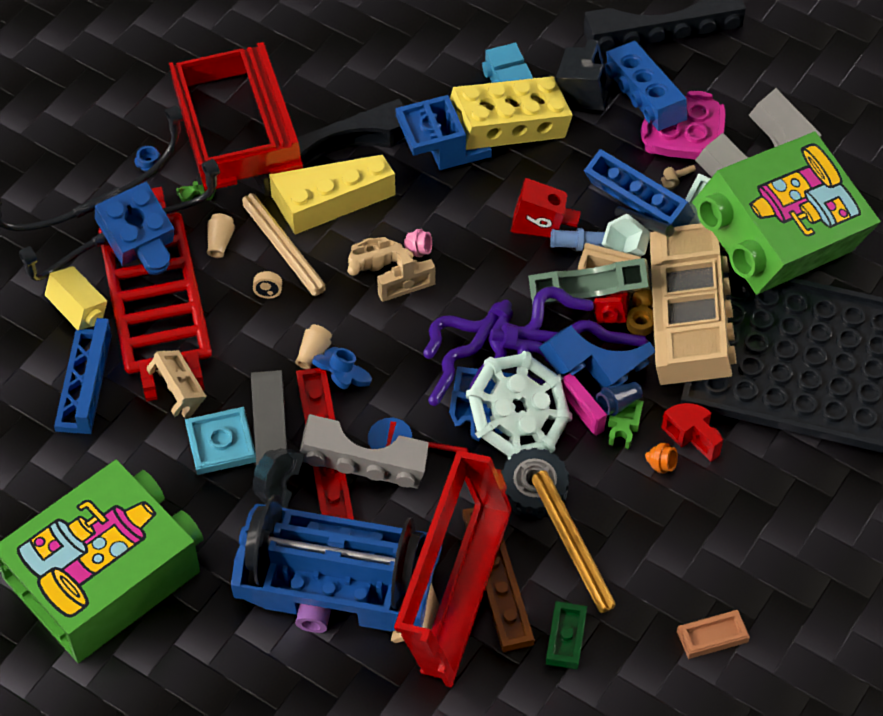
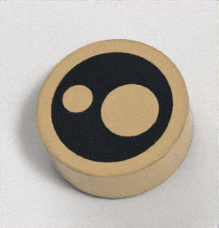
[253,271,282,299]

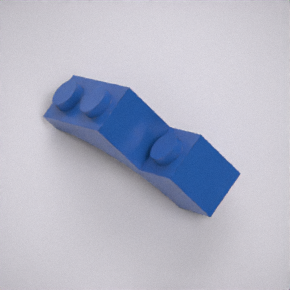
[539,325,655,389]

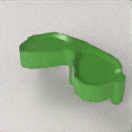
[176,181,216,202]

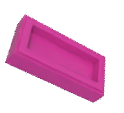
[562,373,607,436]

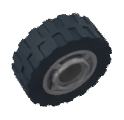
[502,448,569,519]

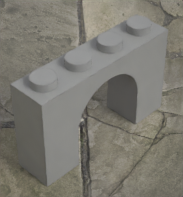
[696,88,822,177]

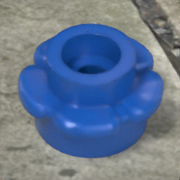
[135,146,161,171]

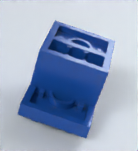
[396,95,492,170]

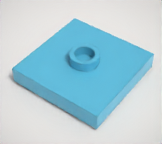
[185,407,256,475]

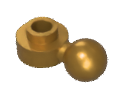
[626,290,654,336]

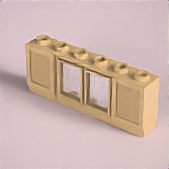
[650,223,736,385]

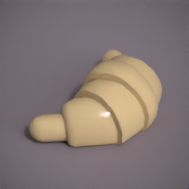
[348,237,414,276]

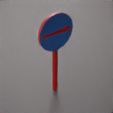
[368,418,469,452]

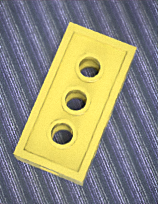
[450,76,573,150]

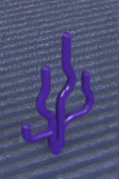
[490,287,648,385]
[423,300,534,406]

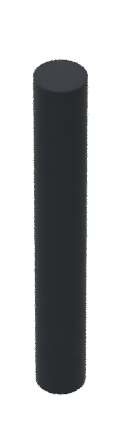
[614,206,675,237]

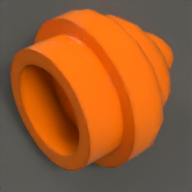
[645,443,678,474]

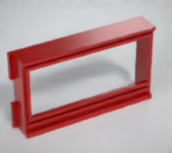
[169,42,303,191]
[394,450,512,687]

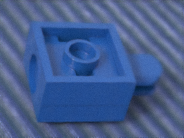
[95,181,175,275]

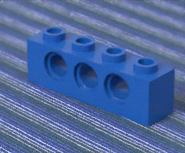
[605,41,688,131]
[584,149,696,227]

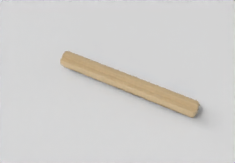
[242,193,325,296]

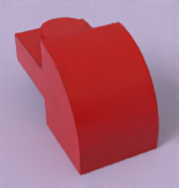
[661,403,723,462]

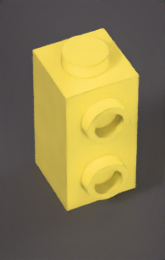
[45,266,107,331]

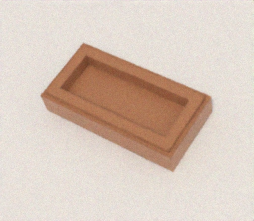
[677,610,750,659]

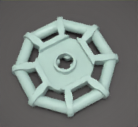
[466,351,573,460]

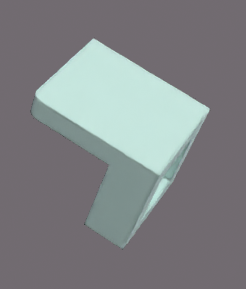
[602,214,650,257]

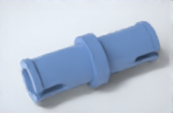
[550,228,605,251]

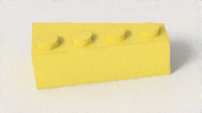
[269,155,395,235]

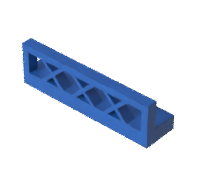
[54,318,112,434]

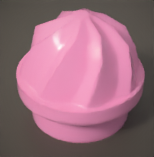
[404,229,432,257]

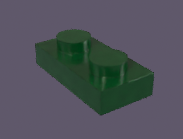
[546,601,587,669]

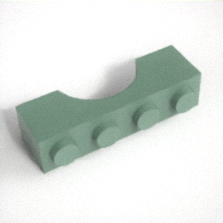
[528,258,651,305]

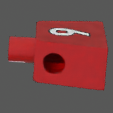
[511,178,580,237]

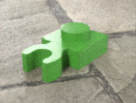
[608,400,643,449]

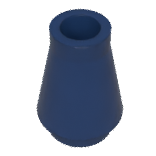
[596,382,643,416]

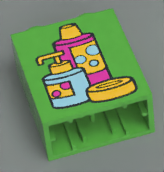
[692,131,881,295]
[0,459,203,663]

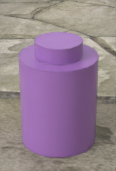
[295,603,331,633]

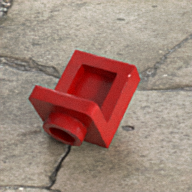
[594,293,630,323]

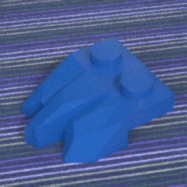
[449,366,514,442]

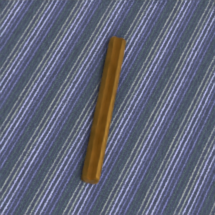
[532,470,615,613]

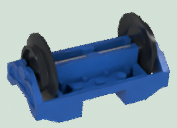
[231,494,442,631]

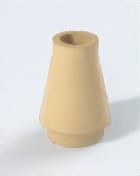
[207,213,235,258]
[295,324,332,369]

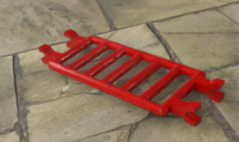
[98,187,212,402]

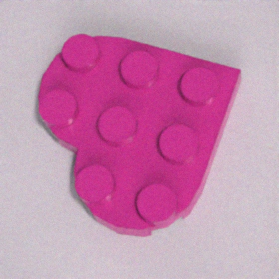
[641,91,726,160]

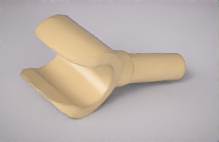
[661,165,696,190]

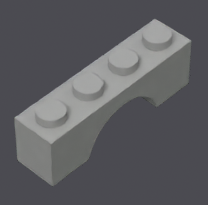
[300,414,429,488]

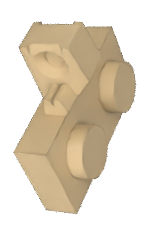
[377,249,435,302]

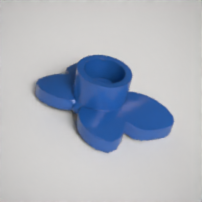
[312,347,372,389]

